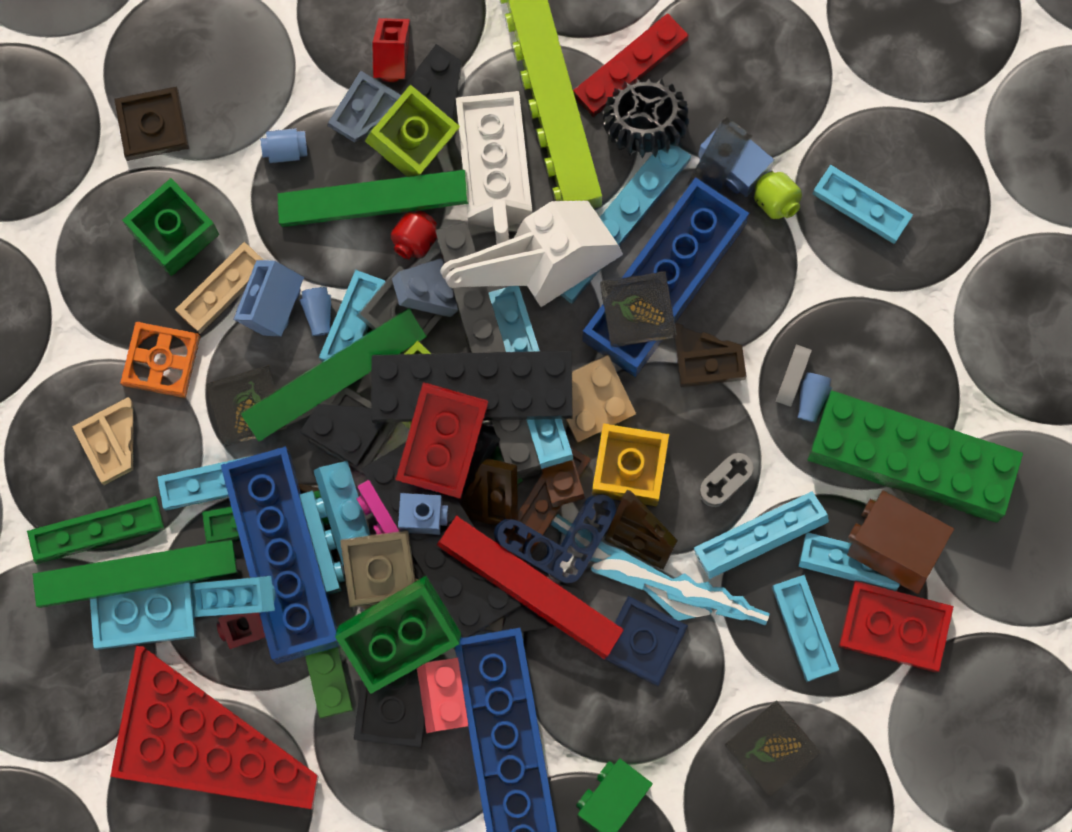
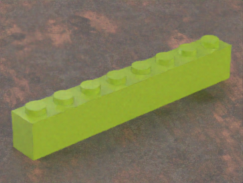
[500,0,602,209]

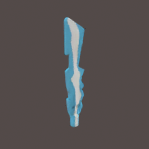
[551,514,712,621]
[591,551,770,625]

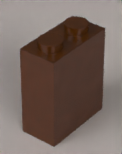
[847,490,954,594]

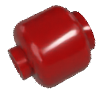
[391,210,437,260]

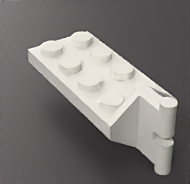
[456,91,532,244]

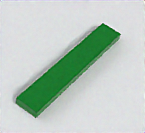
[277,170,469,227]
[241,308,427,442]
[32,540,238,608]

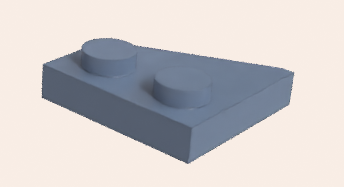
[327,71,401,142]
[392,259,458,317]

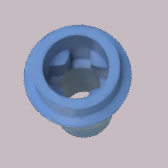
[299,287,331,336]
[797,372,832,423]

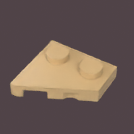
[72,397,133,485]

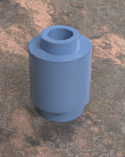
[260,128,307,163]

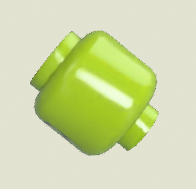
[754,171,802,219]

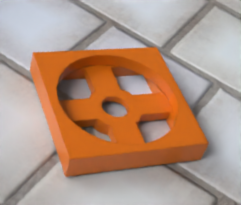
[120,322,201,398]

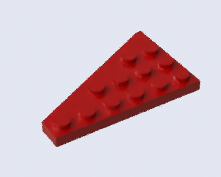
[110,646,319,810]

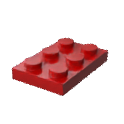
[396,382,488,498]
[838,581,954,673]

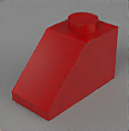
[372,18,410,82]

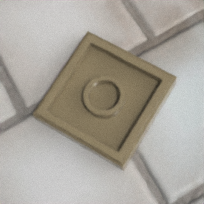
[340,530,416,607]

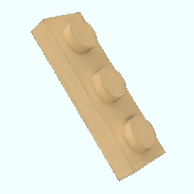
[175,242,264,334]

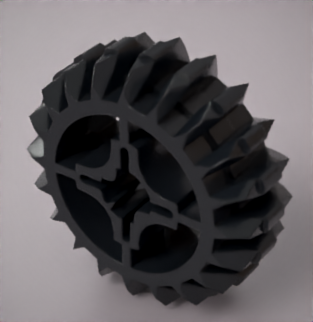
[603,76,689,159]

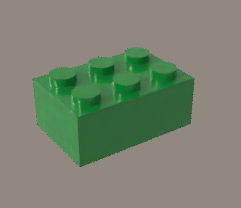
[335,576,461,694]

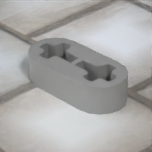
[775,344,812,407]
[699,453,754,507]

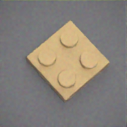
[565,355,636,443]

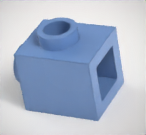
[398,493,448,535]

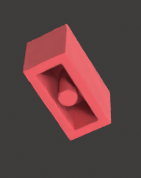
[417,658,468,733]

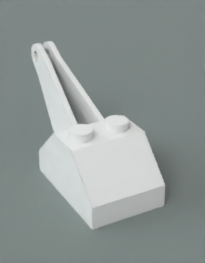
[440,201,623,307]

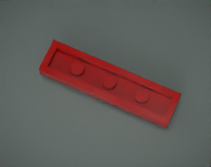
[573,13,689,118]

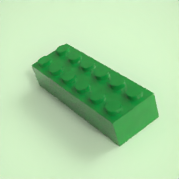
[807,390,1023,523]

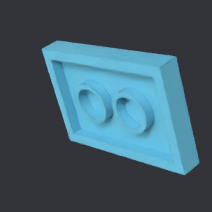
[90,582,196,650]

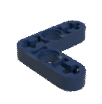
[494,494,616,583]

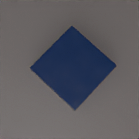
[598,596,688,687]

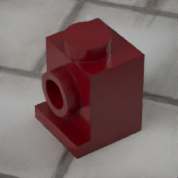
[217,613,266,649]

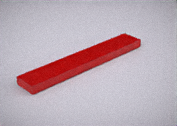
[437,516,624,659]

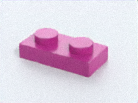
[356,480,399,534]

